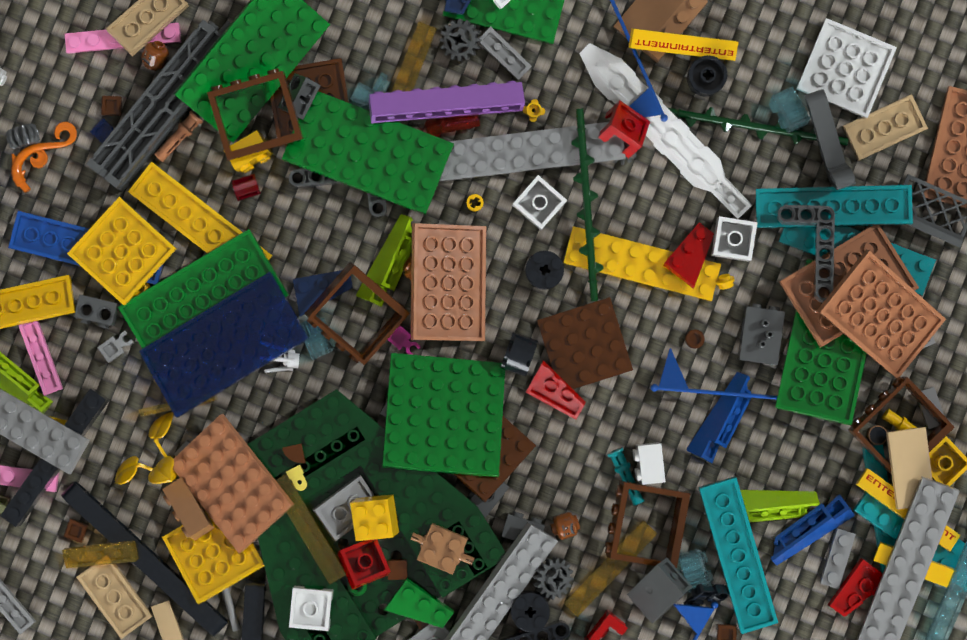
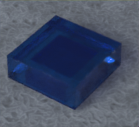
[90,118,114,143]

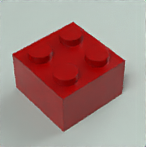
[337,539,391,590]

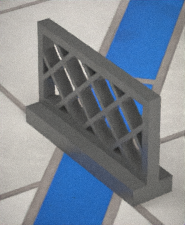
[902,174,967,248]

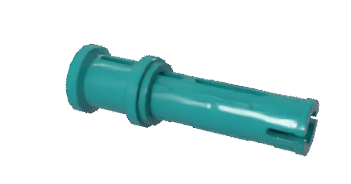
[607,447,644,506]

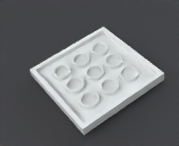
[796,18,897,118]

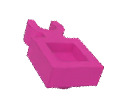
[387,326,420,355]

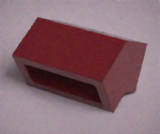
[232,174,261,201]

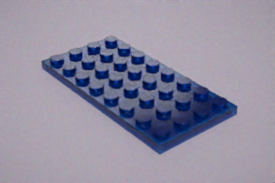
[139,272,309,418]

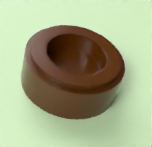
[685,329,705,349]

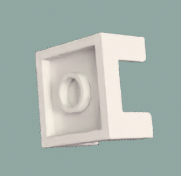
[289,586,334,631]

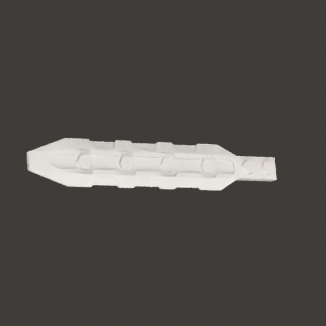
[580,43,752,219]

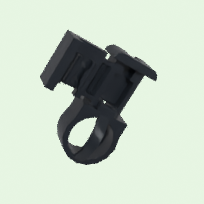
[683,584,729,606]

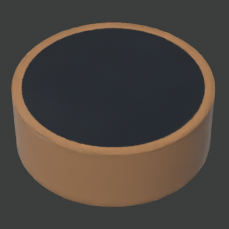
[867,426,887,445]

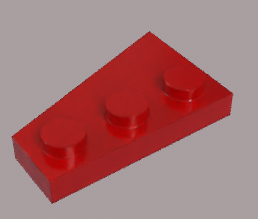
[663,222,714,289]
[526,360,586,420]
[828,558,883,617]

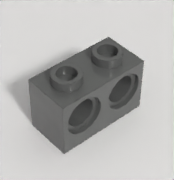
[278,73,321,120]
[74,294,120,329]

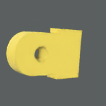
[286,465,307,491]

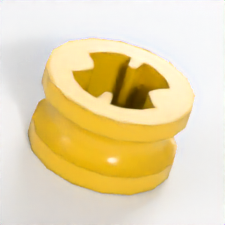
[466,194,484,212]

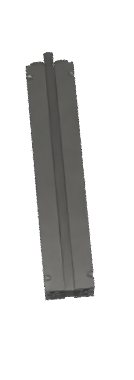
[86,20,231,192]

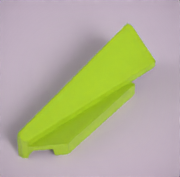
[356,214,413,307]
[0,352,53,413]
[740,490,820,522]

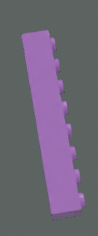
[368,81,525,123]

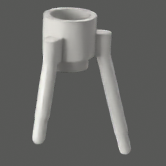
[258,340,300,373]

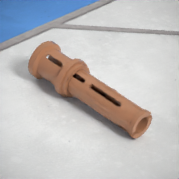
[154,111,203,162]

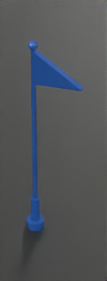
[610,0,668,122]
[651,348,777,400]
[674,602,718,640]

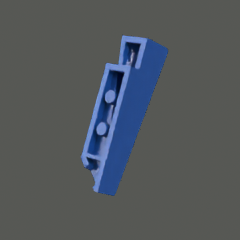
[687,372,751,463]
[771,494,855,565]

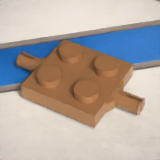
[410,523,474,575]

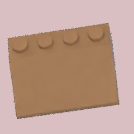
[613,0,708,63]

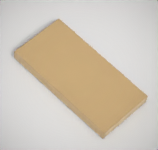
[106,0,189,57]
[842,94,928,161]
[886,427,932,510]
[76,554,153,639]

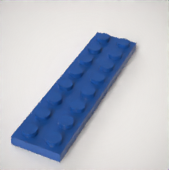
[8,211,163,285]

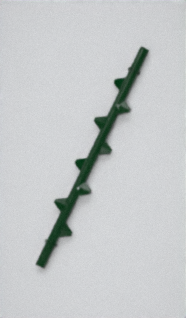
[668,107,849,146]
[571,108,604,301]

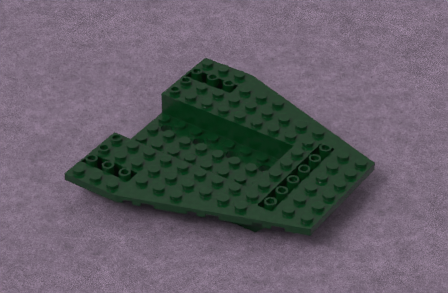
[247,389,506,640]

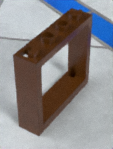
[207,68,304,161]
[305,261,410,365]
[848,376,955,476]
[605,480,691,568]

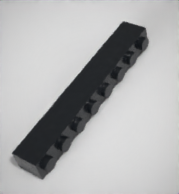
[0,388,110,527]

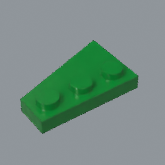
[384,578,454,628]

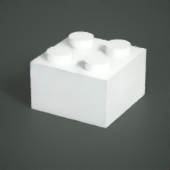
[512,175,567,230]
[711,216,757,262]
[632,442,666,485]

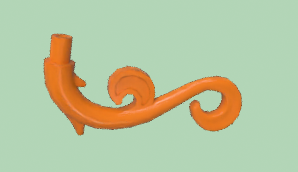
[11,122,77,193]

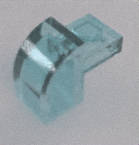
[350,72,390,109]

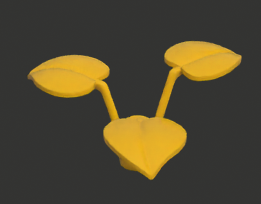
[115,412,178,485]

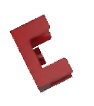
[598,100,650,159]
[584,609,628,640]

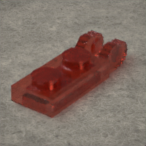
[425,115,480,137]

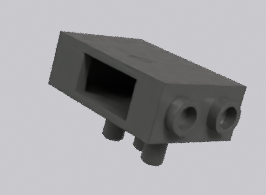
[737,303,785,365]
[627,558,693,624]

